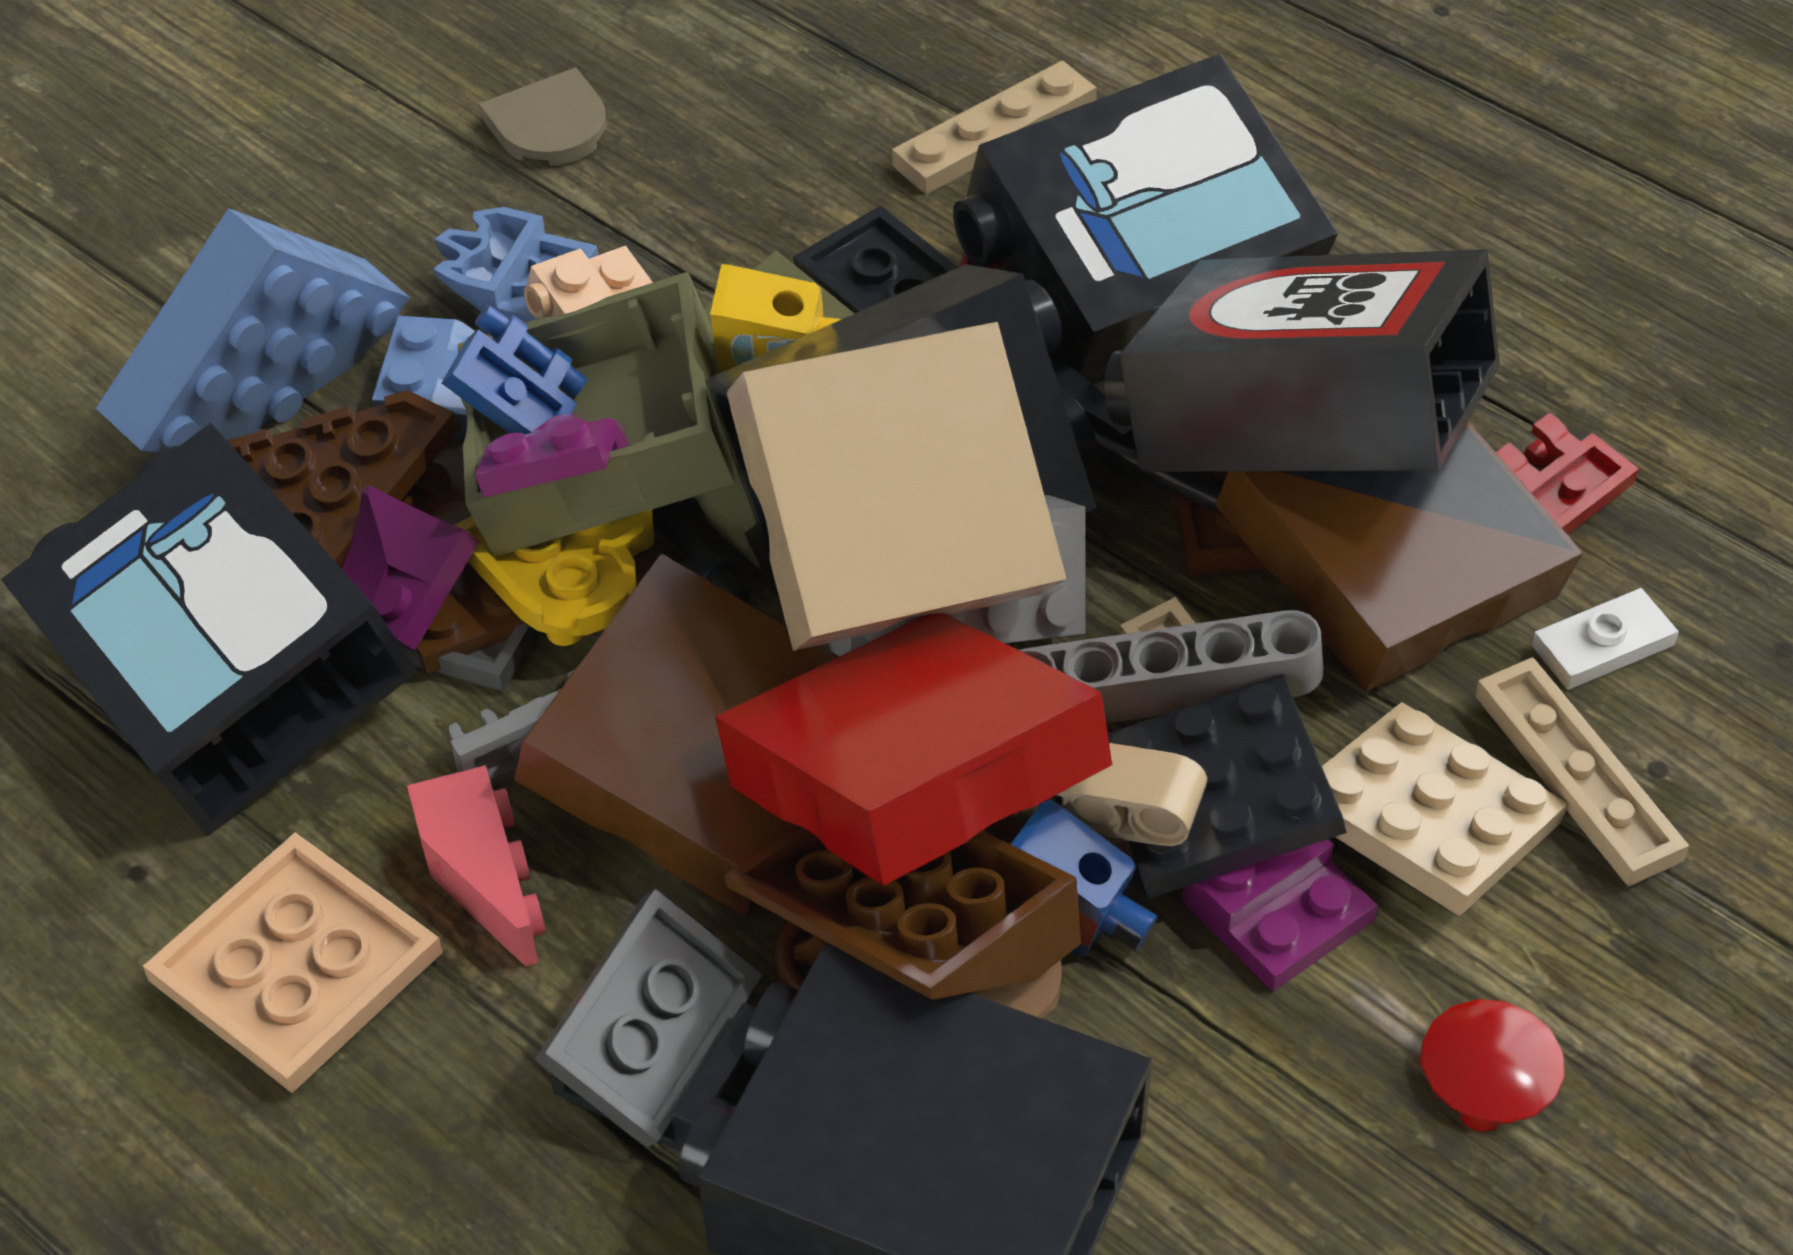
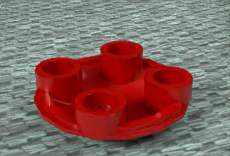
[1419,999,1564,1132]

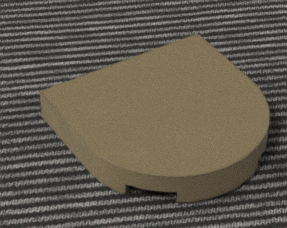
[479,67,607,166]

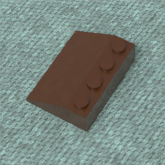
[724,825,1081,1000]

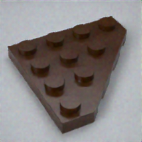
[227,390,461,568]

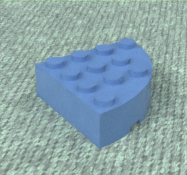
[96,208,410,452]

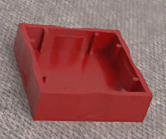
[715,613,1113,886]

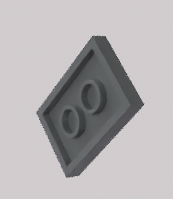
[534,889,762,1147]

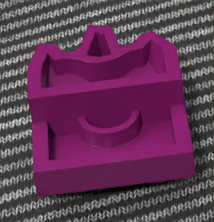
[475,413,629,498]

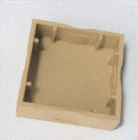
[727,322,1067,651]

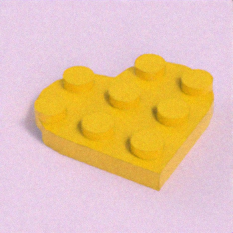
[455,509,655,646]

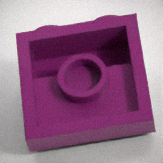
[1182,839,1378,992]

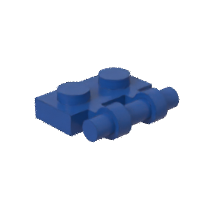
[441,304,588,435]

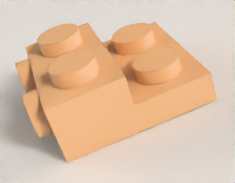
[524,246,653,319]

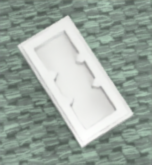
[1532,588,1679,690]

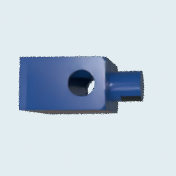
[1011,798,1158,957]

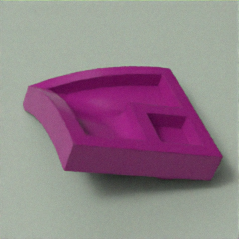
[341,485,480,651]

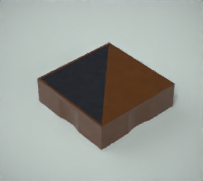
[1215,421,1583,692]

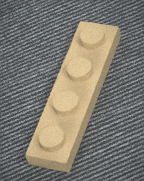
[892,60,1097,195]
[1475,657,1689,887]

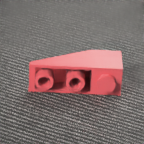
[407,765,546,967]

